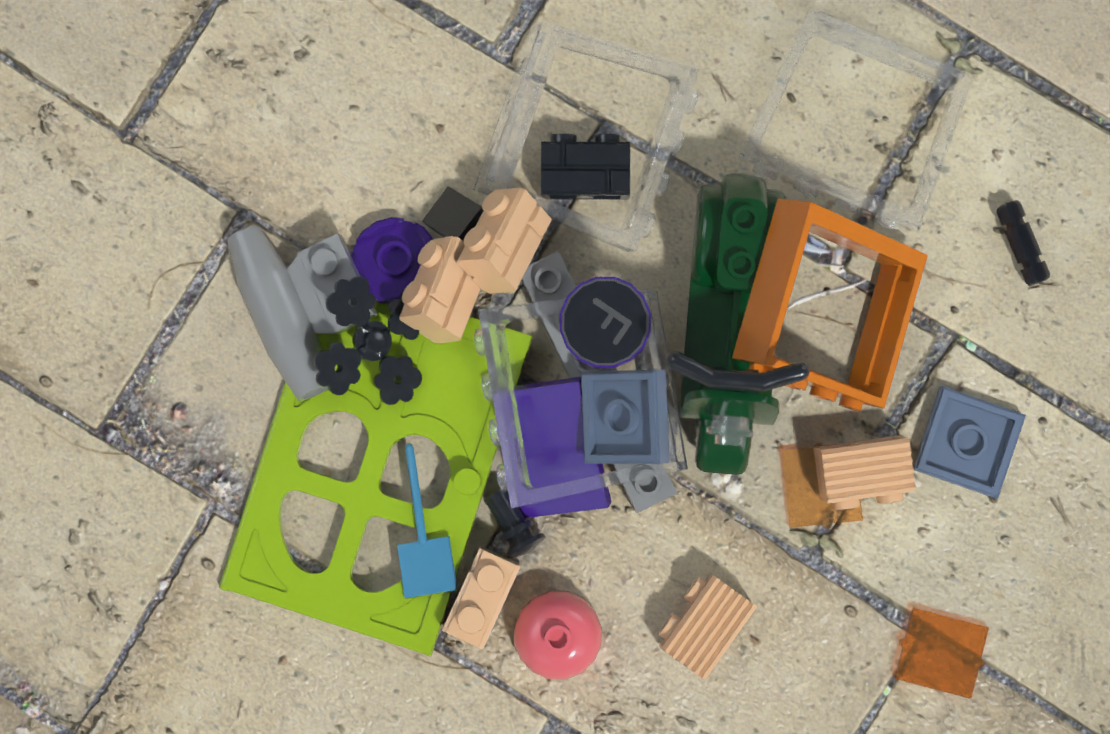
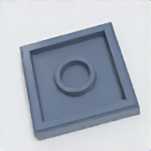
[581,369,669,464]
[913,386,1026,499]

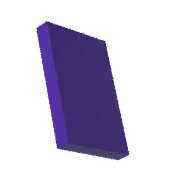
[493,377,612,518]

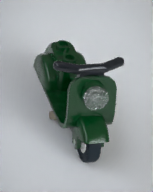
[666,173,810,475]

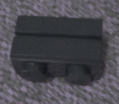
[541,133,630,200]

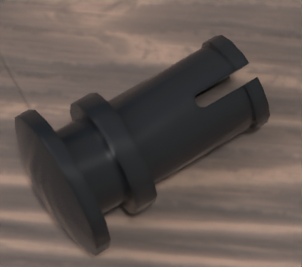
[484,487,546,559]

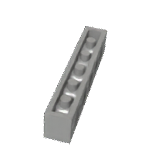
[521,251,678,513]

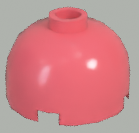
[514,591,602,680]

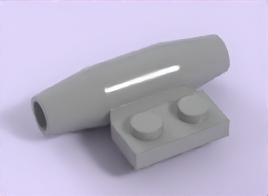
[227,225,377,401]

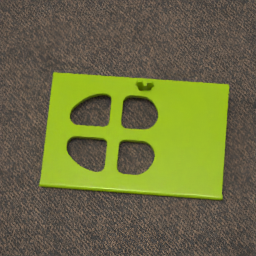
[219,301,533,656]

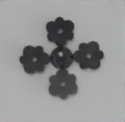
[314,276,422,405]

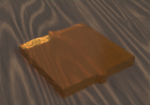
[782,443,863,529]
[894,607,989,699]

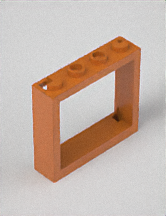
[732,198,928,412]

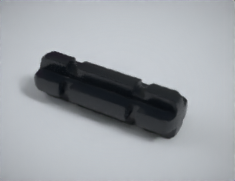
[996,200,1050,286]

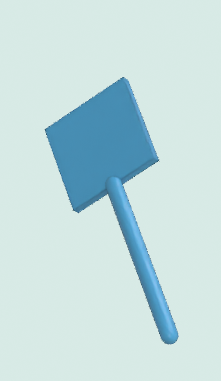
[397,444,458,598]

